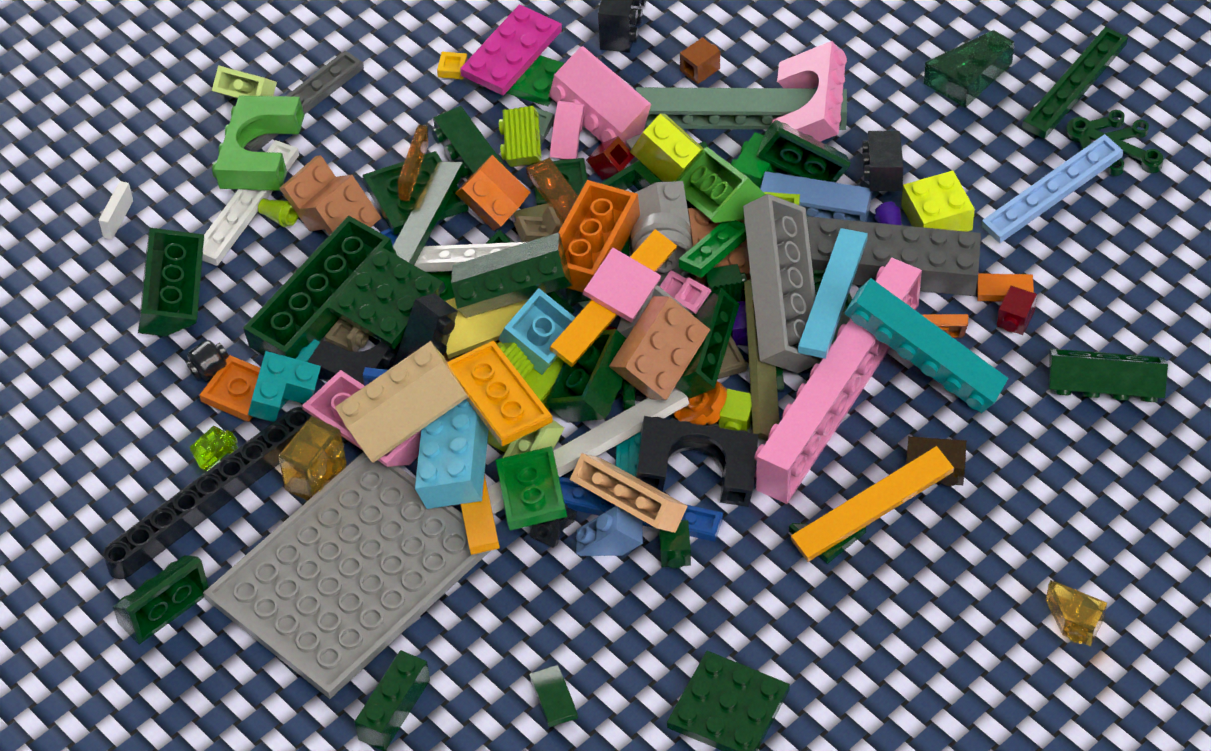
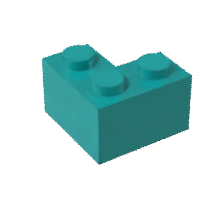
[248,351,321,422]

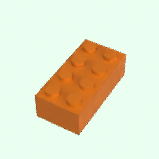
[559,180,640,292]

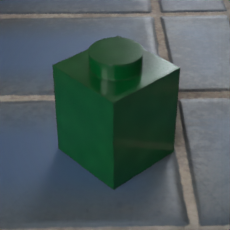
[659,520,691,568]

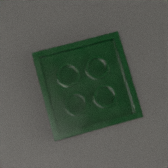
[362,151,468,235]
[328,246,446,349]
[667,651,790,751]

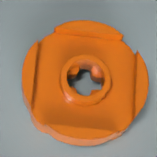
[674,381,727,425]

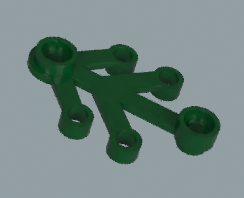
[1066,109,1163,176]

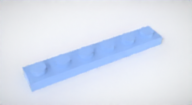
[982,134,1123,243]

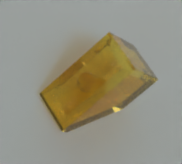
[1046,580,1107,646]

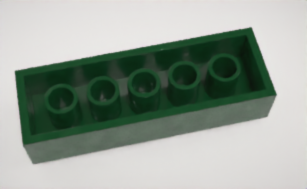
[243,215,393,359]

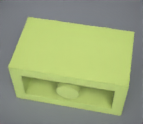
[212,65,277,98]

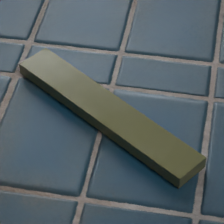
[744,279,779,441]

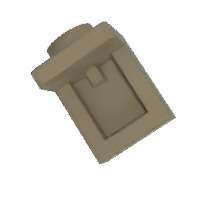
[514,207,561,242]
[325,318,369,352]

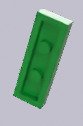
[678,220,747,278]

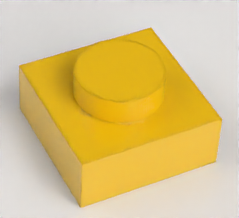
[437,52,468,79]

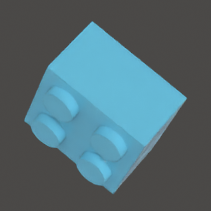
[498,288,575,375]

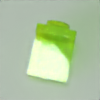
[189,426,238,471]

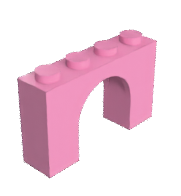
[772,41,847,141]

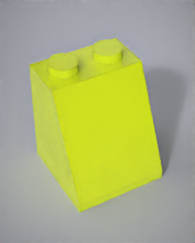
[630,113,704,182]

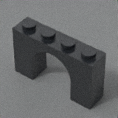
[307,340,402,385]
[635,416,758,507]

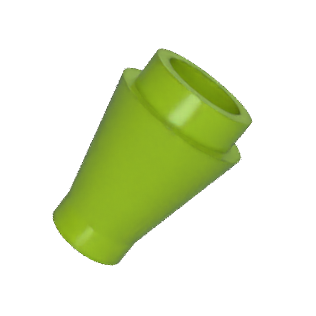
[258,198,298,227]

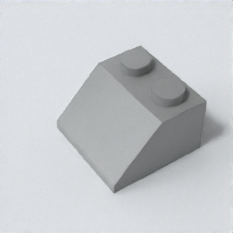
[630,181,691,237]

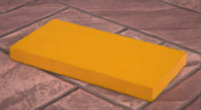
[447,340,553,447]

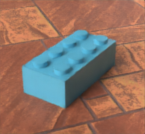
[415,399,489,509]

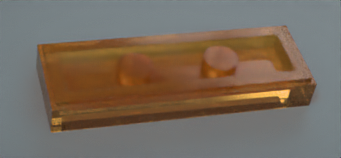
[398,125,428,201]
[526,157,578,224]

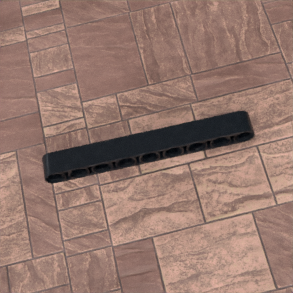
[103,407,314,579]

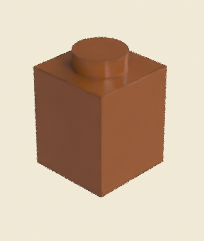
[680,37,720,84]

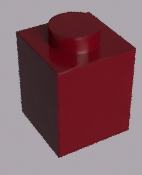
[586,136,635,180]
[997,285,1037,335]

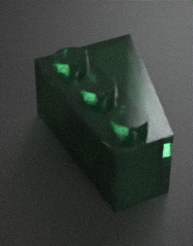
[924,30,1015,108]

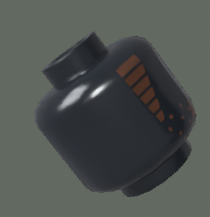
[185,340,229,382]

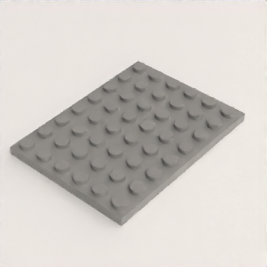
[203,452,490,699]

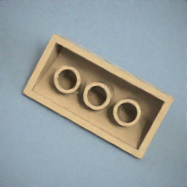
[335,341,469,463]

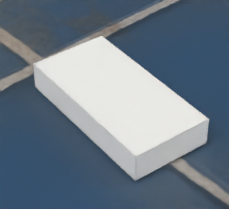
[99,181,133,240]

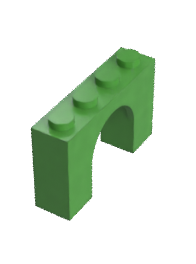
[212,95,304,191]

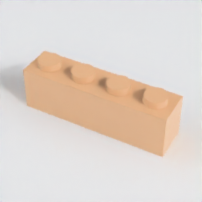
[570,453,687,533]

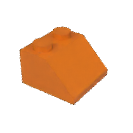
[455,155,531,231]

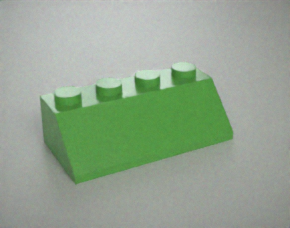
[676,146,766,223]

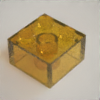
[278,416,346,501]

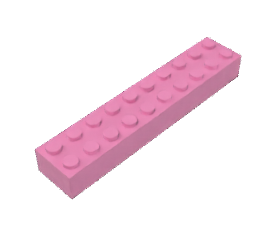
[754,258,922,504]

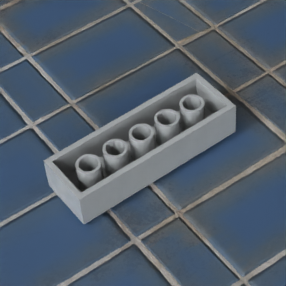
[743,194,823,373]

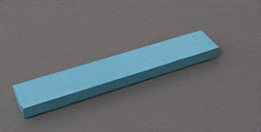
[798,228,868,359]

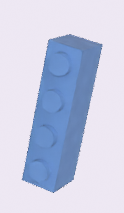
[761,171,872,222]

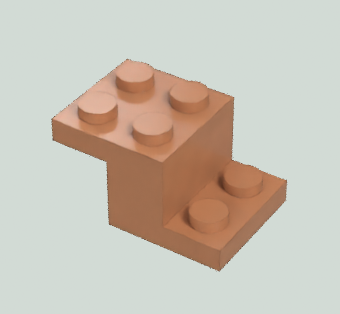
[279,155,382,235]

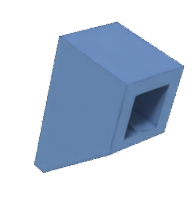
[576,506,643,556]

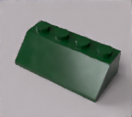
[138,227,204,337]
[451,232,573,318]
[1048,348,1168,402]

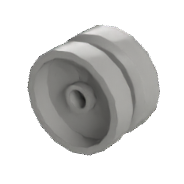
[631,212,693,283]

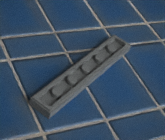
[244,50,364,152]

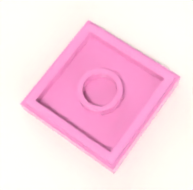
[583,247,661,323]

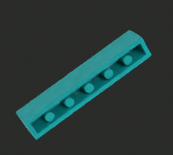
[844,278,1008,414]

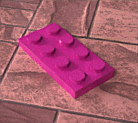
[460,4,562,96]

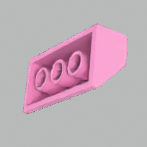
[549,46,651,145]
[302,370,421,467]

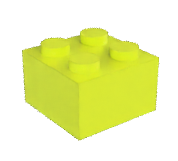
[901,171,975,232]

